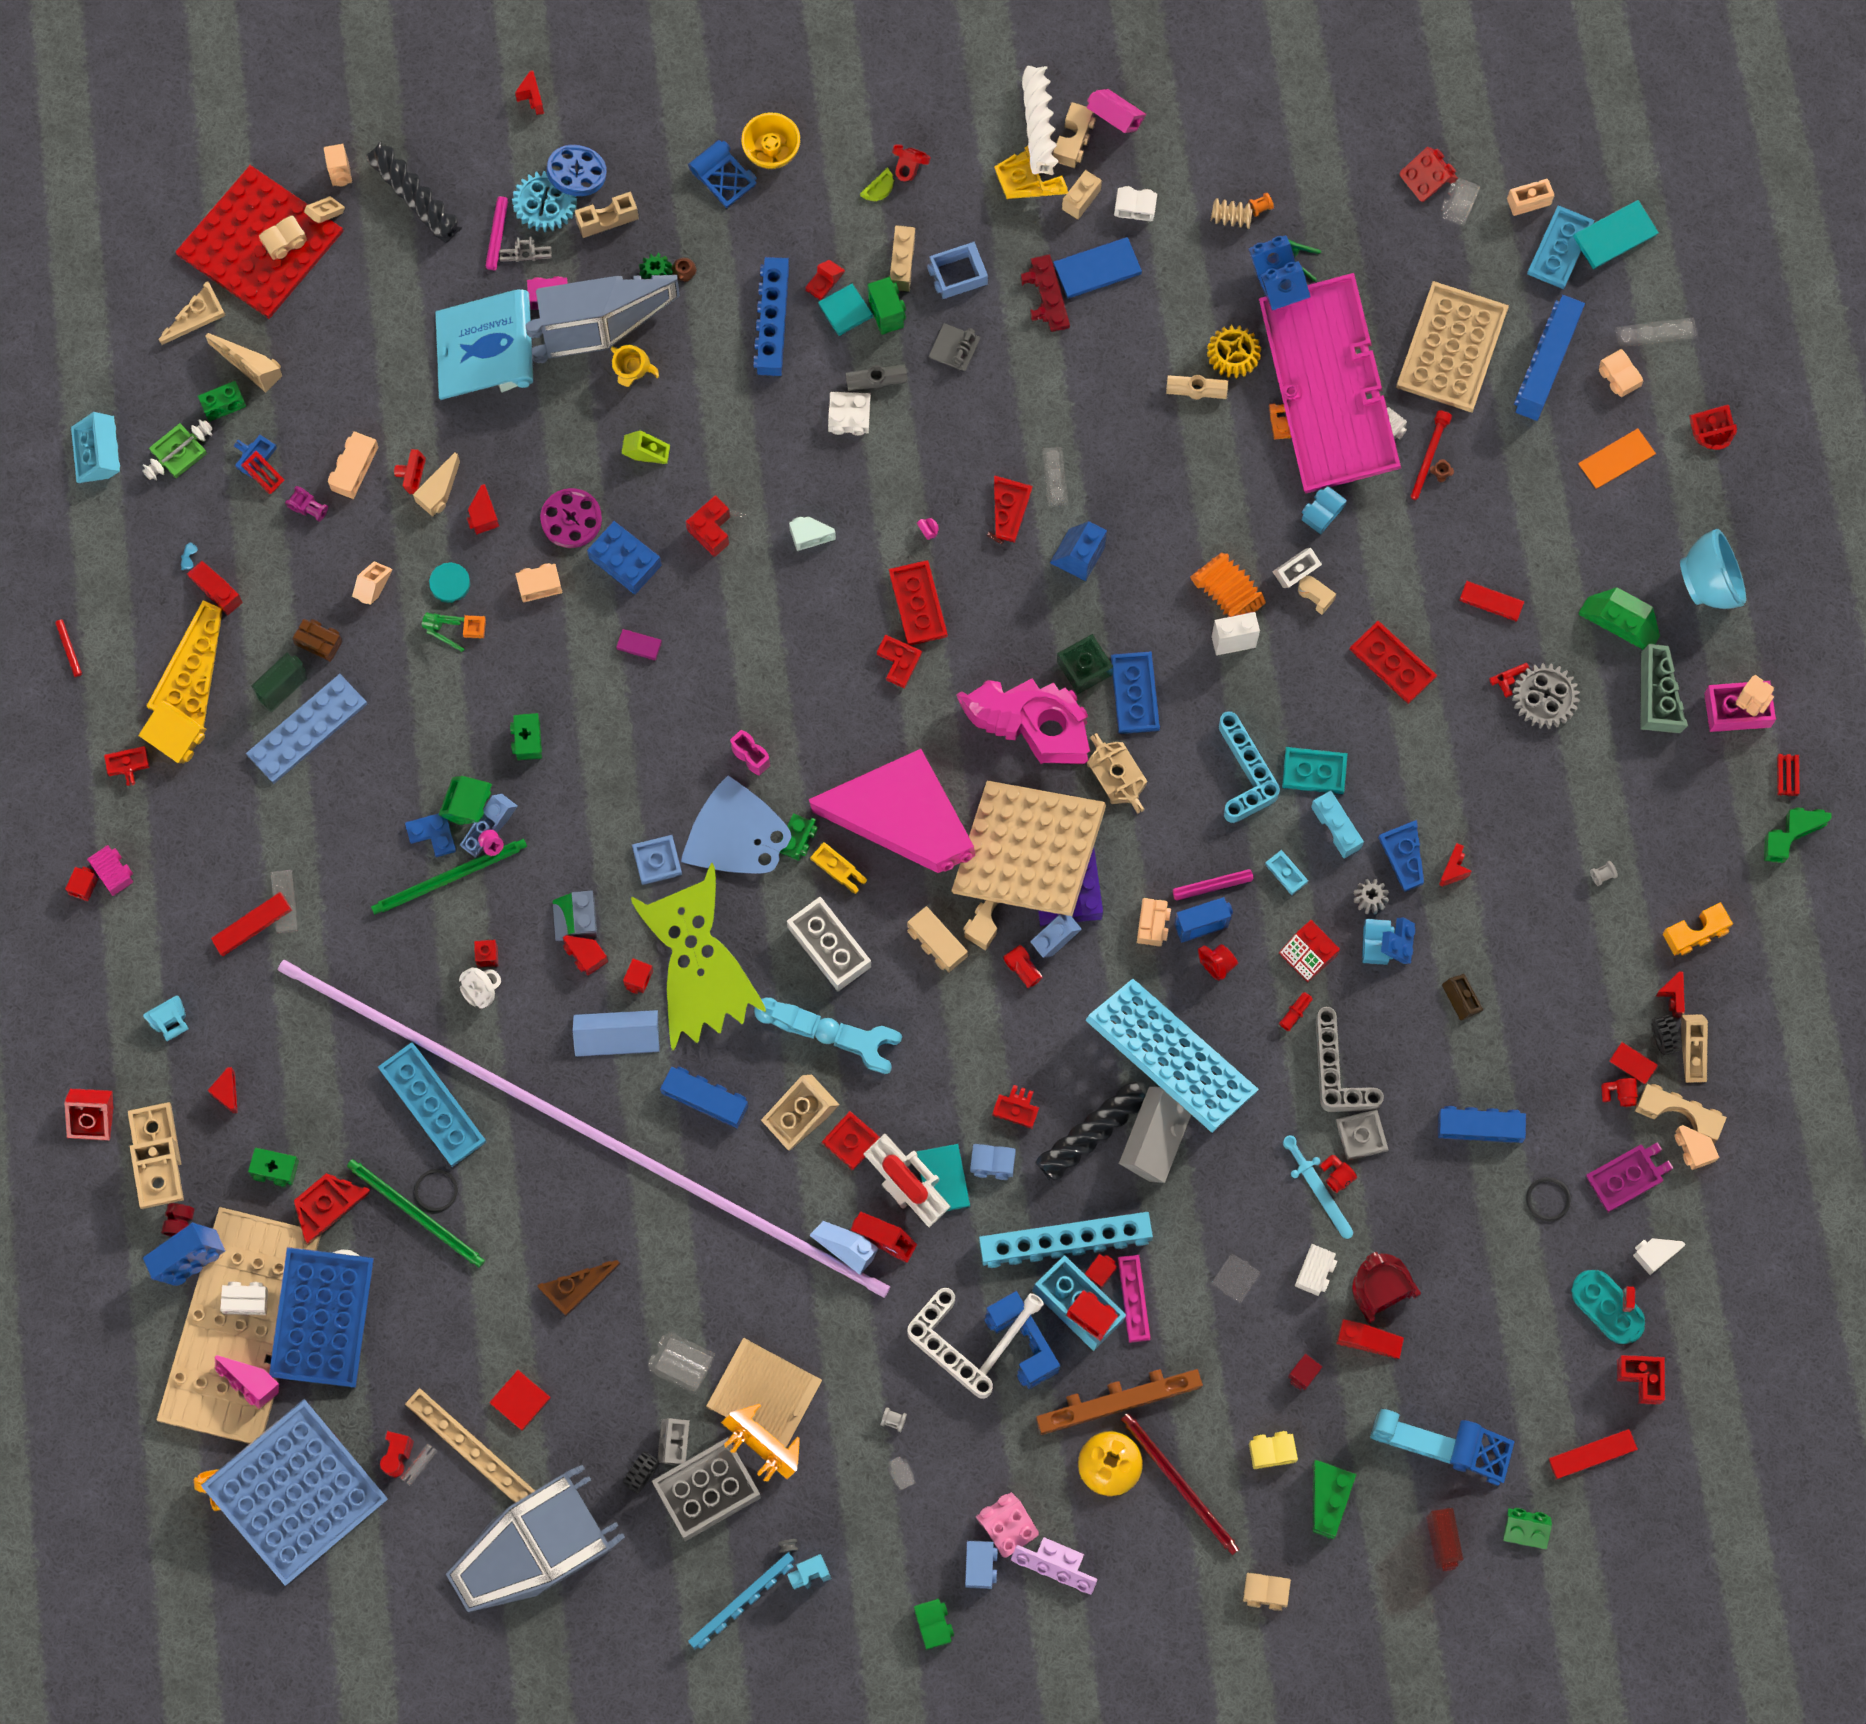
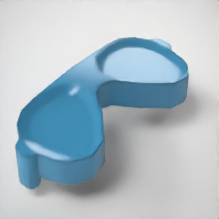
[181,542,198,570]

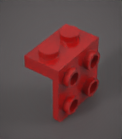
[1400,147,1458,202]

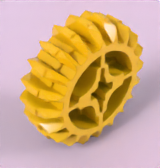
[1207,325,1261,378]

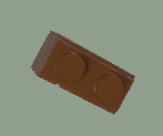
[292,619,342,662]

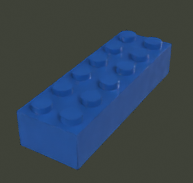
[1514,295,1585,421]

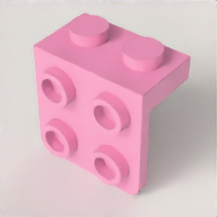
[976,1492,1039,1558]

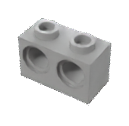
[658,1418,689,1465]

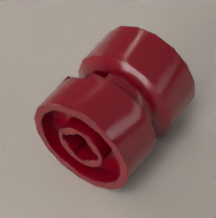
[161,1203,195,1237]

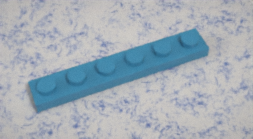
[688,1553,795,1649]

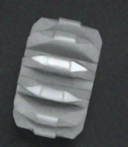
[1353,879,1389,914]

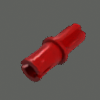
[1279,992,1313,1031]

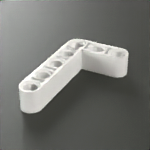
[908,1288,993,1399]

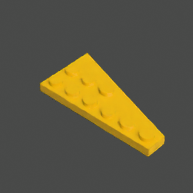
[147,601,222,727]

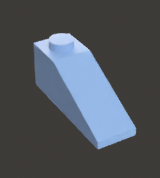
[810,1221,878,1275]

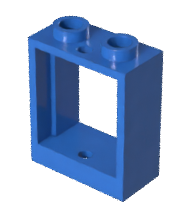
[1174,897,1233,943]

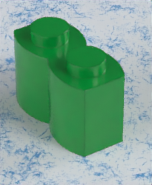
[914,1599,954,1650]

